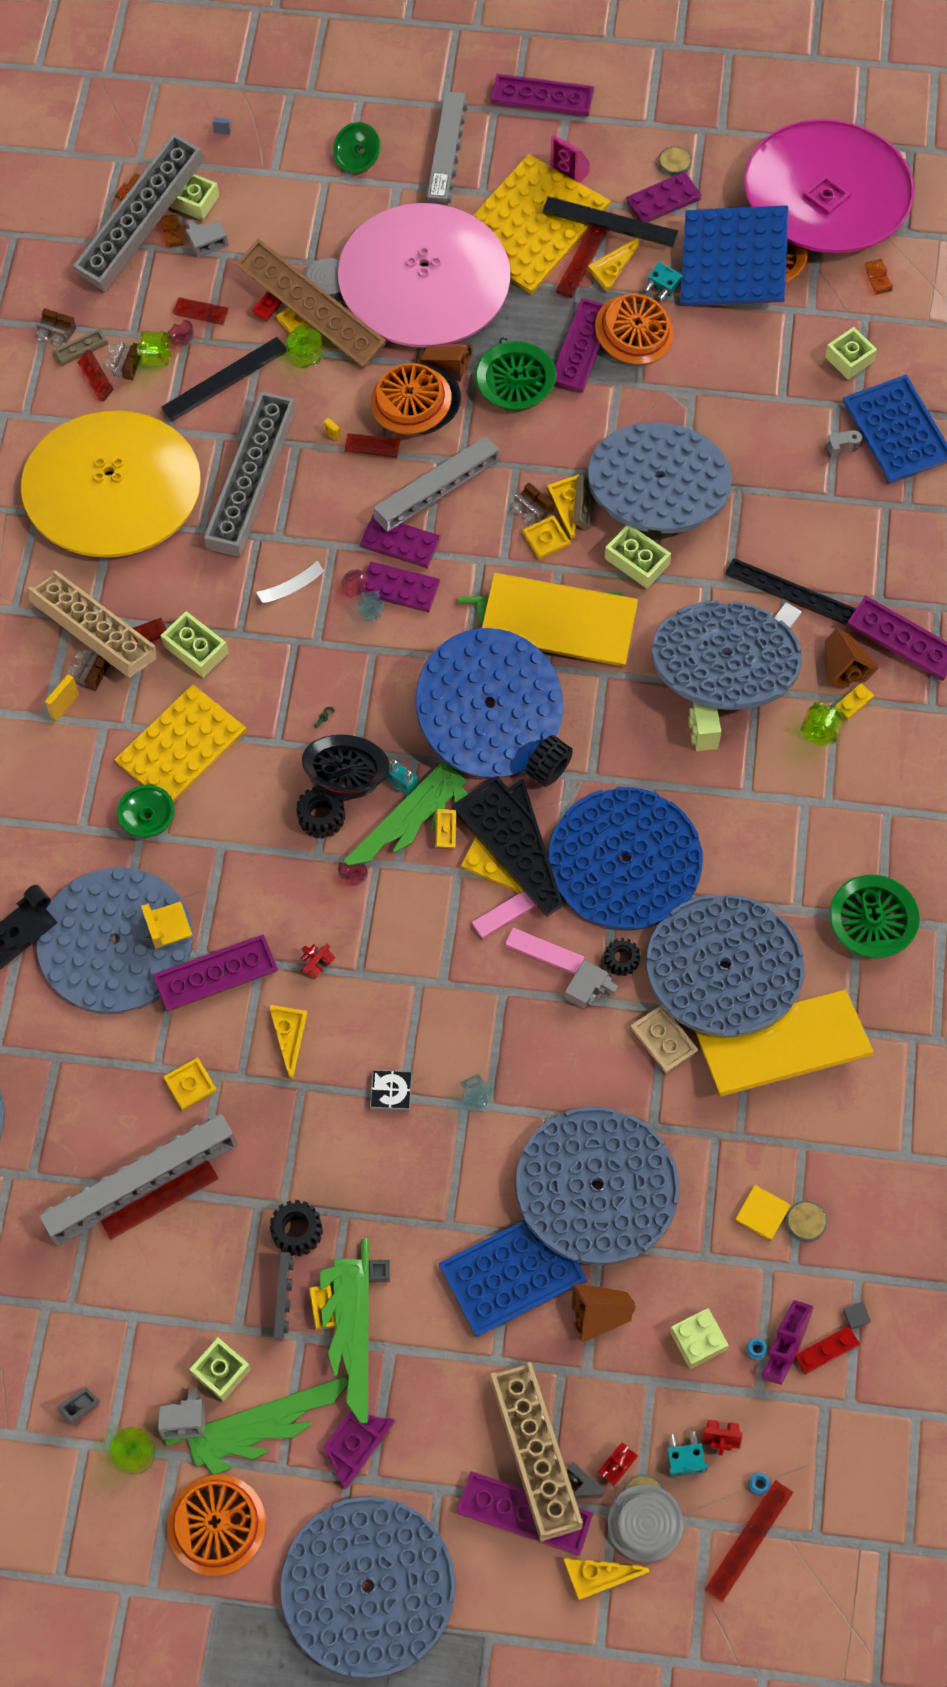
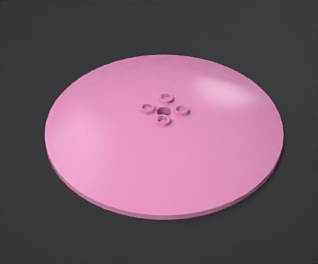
[338,203,510,348]

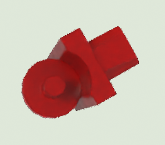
[300,943,335,979]
[702,1420,743,1456]
[597,1442,638,1486]

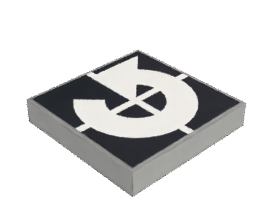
[370,1070,413,1112]

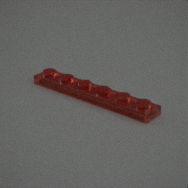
[556,226,608,299]
[100,1160,219,1240]
[704,1480,794,1603]

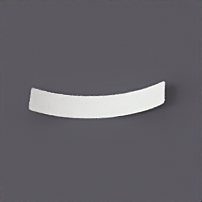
[256,561,324,603]

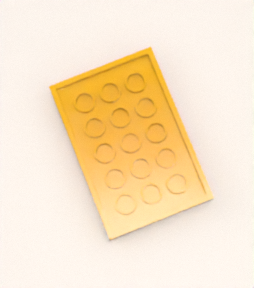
[114,684,247,803]

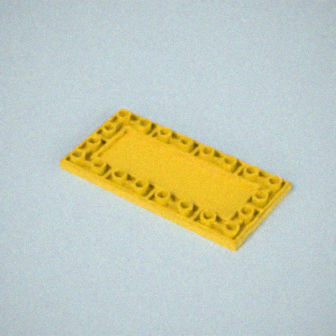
[482,573,638,667]
[695,989,874,1097]

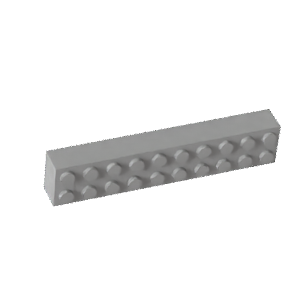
[73,133,205,292]
[204,391,296,557]
[40,1114,237,1247]

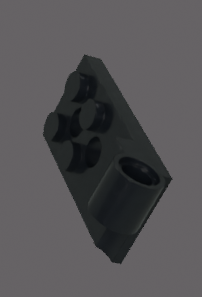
[0,885,58,970]

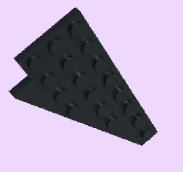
[452,776,563,917]

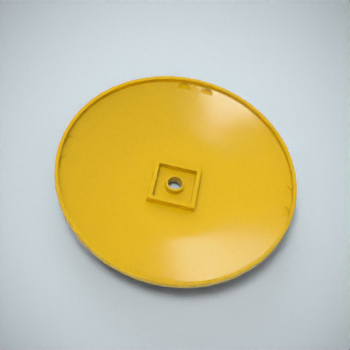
[21,411,201,557]

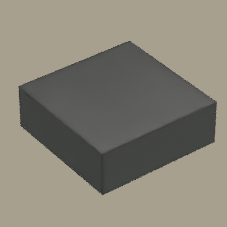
[369,1260,390,1282]
[843,1302,871,1329]

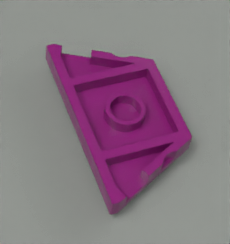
[324,1412,395,1490]

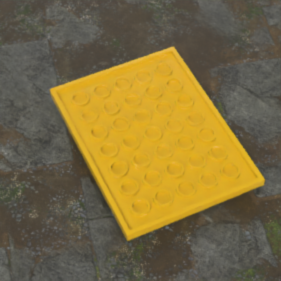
[473,154,611,295]

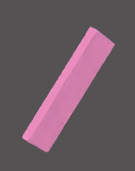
[472,891,537,940]
[505,928,585,975]

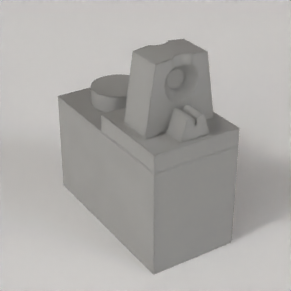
[186,219,229,258]
[565,960,619,1010]
[158,1388,206,1440]

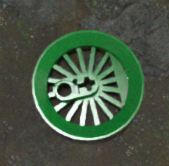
[475,341,556,411]
[830,874,920,958]

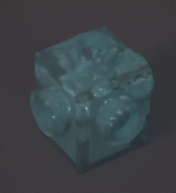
[358,591,384,621]
[460,1074,492,1110]

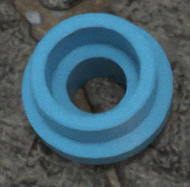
[746,1338,767,1360]
[749,1473,770,1495]

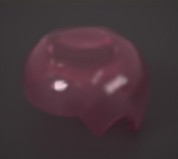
[167,320,194,346]
[341,569,369,597]
[338,862,368,887]

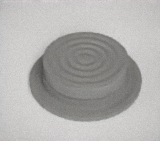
[302,258,346,306]
[608,1484,683,1563]

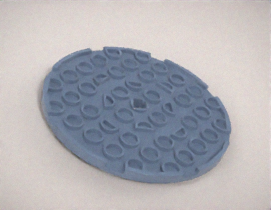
[588,422,732,533]
[652,601,802,710]
[37,867,193,1014]
[647,894,805,1037]
[516,1107,679,1265]
[281,1497,455,1678]

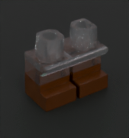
[35,308,76,348]
[103,341,142,381]
[510,482,554,526]
[66,648,110,692]

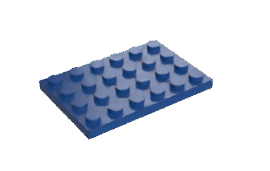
[843,374,947,484]
[439,1220,587,1338]

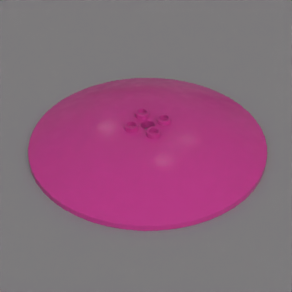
[744,119,914,253]

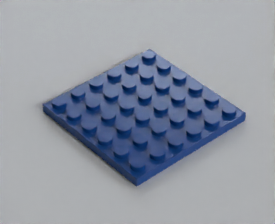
[680,205,789,306]

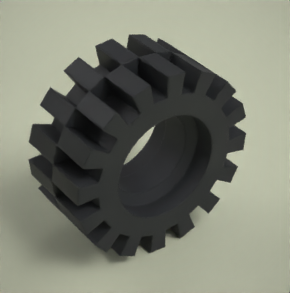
[605,938,640,976]

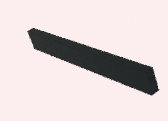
[543,196,678,248]
[161,337,287,422]
[726,558,856,625]

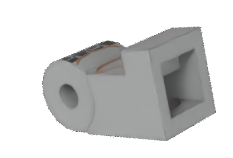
[826,430,862,458]

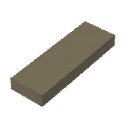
[53,328,108,366]
[573,475,592,530]

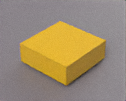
[324,418,341,441]

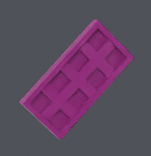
[626,172,702,223]
[360,515,440,568]
[359,561,440,613]

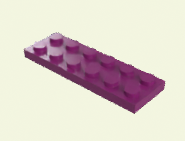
[491,74,594,117]
[555,298,604,393]
[846,595,947,681]
[153,934,278,1012]
[457,1471,593,1556]

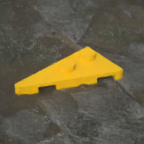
[588,238,639,292]
[461,837,523,893]
[270,1005,308,1078]

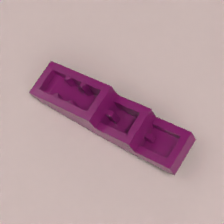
[761,1300,813,1385]

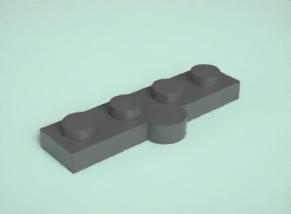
[274,1252,294,1338]

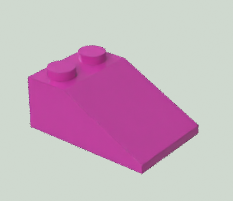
[550,134,590,183]

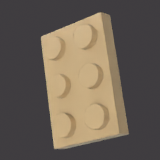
[631,1006,698,1074]

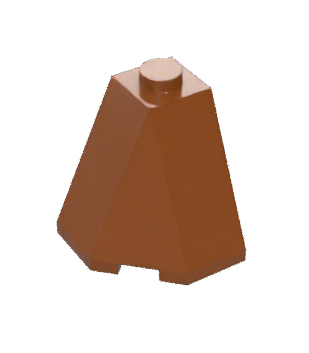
[419,343,473,382]
[825,628,879,689]
[571,1283,635,1342]

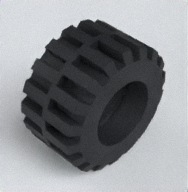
[526,735,573,787]
[296,786,345,838]
[270,1200,323,1256]

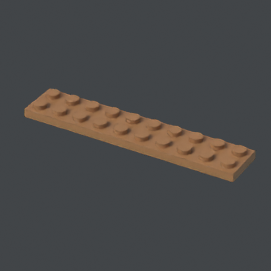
[236,238,387,368]

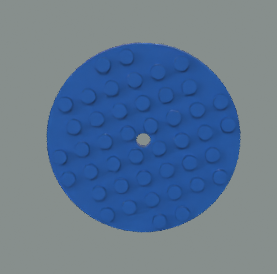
[415,628,563,778]
[549,787,703,930]

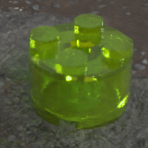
[287,325,323,368]
[137,331,171,367]
[800,702,843,746]
[109,1426,156,1474]

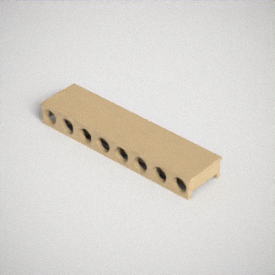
[28,570,157,678]
[490,1362,583,1542]

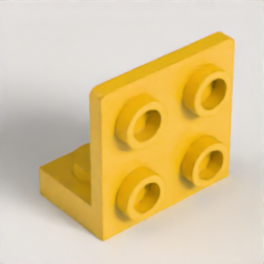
[141,902,192,949]

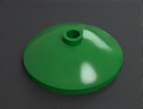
[333,122,381,173]
[117,785,175,838]

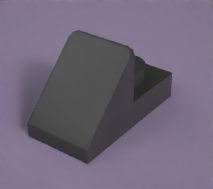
[56,1387,100,1426]
[567,1462,606,1499]

